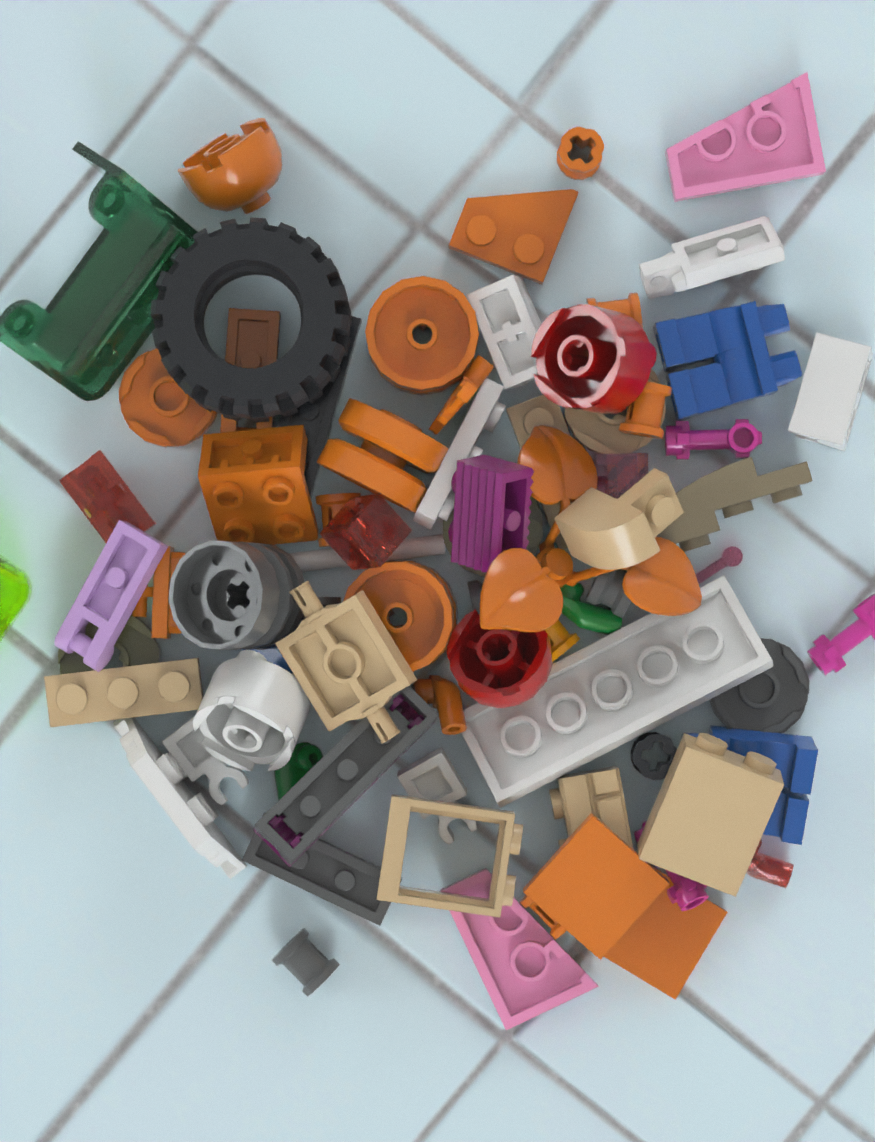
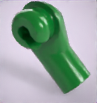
[560,583,623,635]
[274,742,323,801]

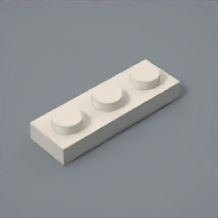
[413,378,506,530]

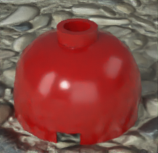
[447,609,553,708]

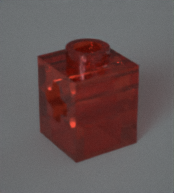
[319,493,412,570]

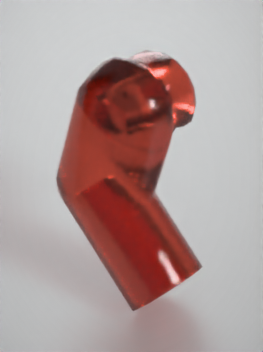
[746,839,794,888]

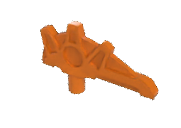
[428,355,494,435]

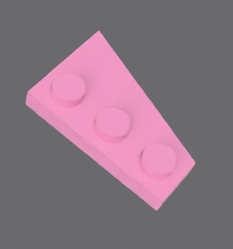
[665,72,826,202]
[440,868,599,1030]

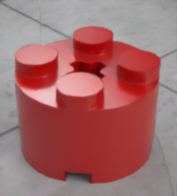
[531,304,657,414]

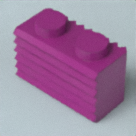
[448,455,534,572]

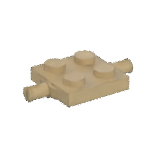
[275,581,417,744]

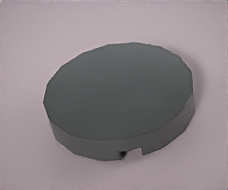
[709,638,810,733]

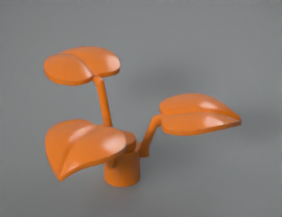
[480,425,702,633]

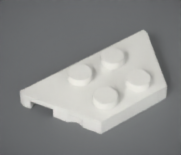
[113,717,247,879]

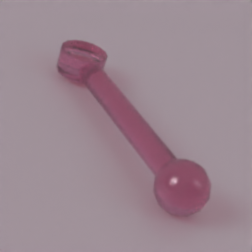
[696,546,743,584]

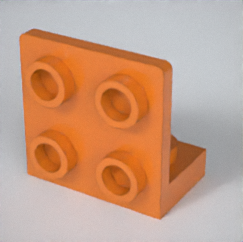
[198,425,319,545]

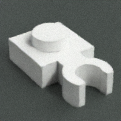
[162,716,249,805]
[397,747,477,844]

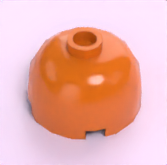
[178,118,282,214]

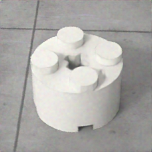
[193,650,311,771]

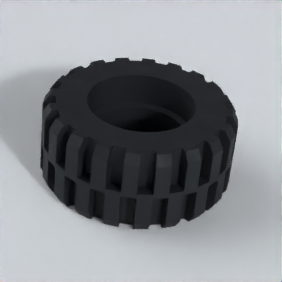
[151,217,352,423]

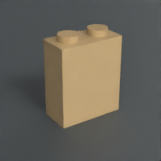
[637,733,784,897]

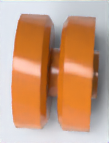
[365,276,479,396]
[317,398,449,514]
[343,561,458,672]

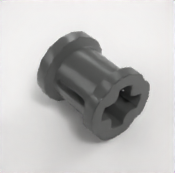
[272,928,340,997]

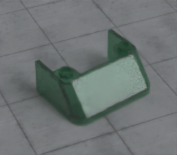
[0,141,198,401]

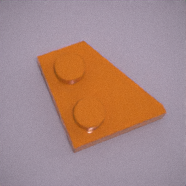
[448,189,579,285]

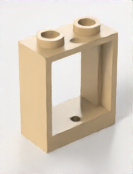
[377,794,523,918]

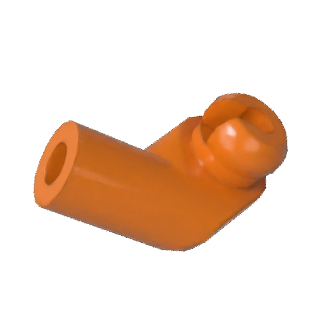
[412,675,467,735]

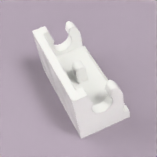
[467,275,541,390]
[788,332,873,451]

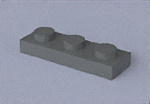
[242,813,402,926]

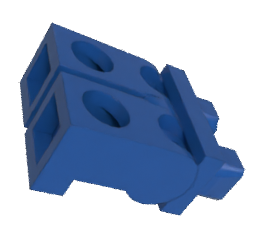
[653,301,802,421]
[681,725,818,845]

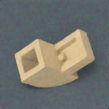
[554,468,684,570]

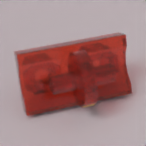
[59,450,156,543]

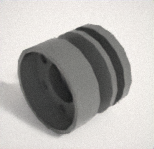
[168,540,305,650]

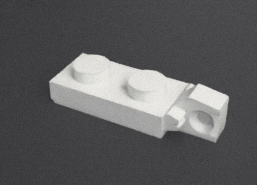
[639,216,785,299]

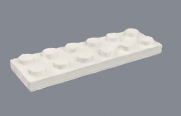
[462,575,774,808]

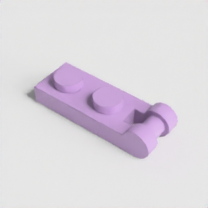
[54,520,168,672]

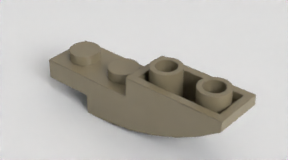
[656,457,813,552]

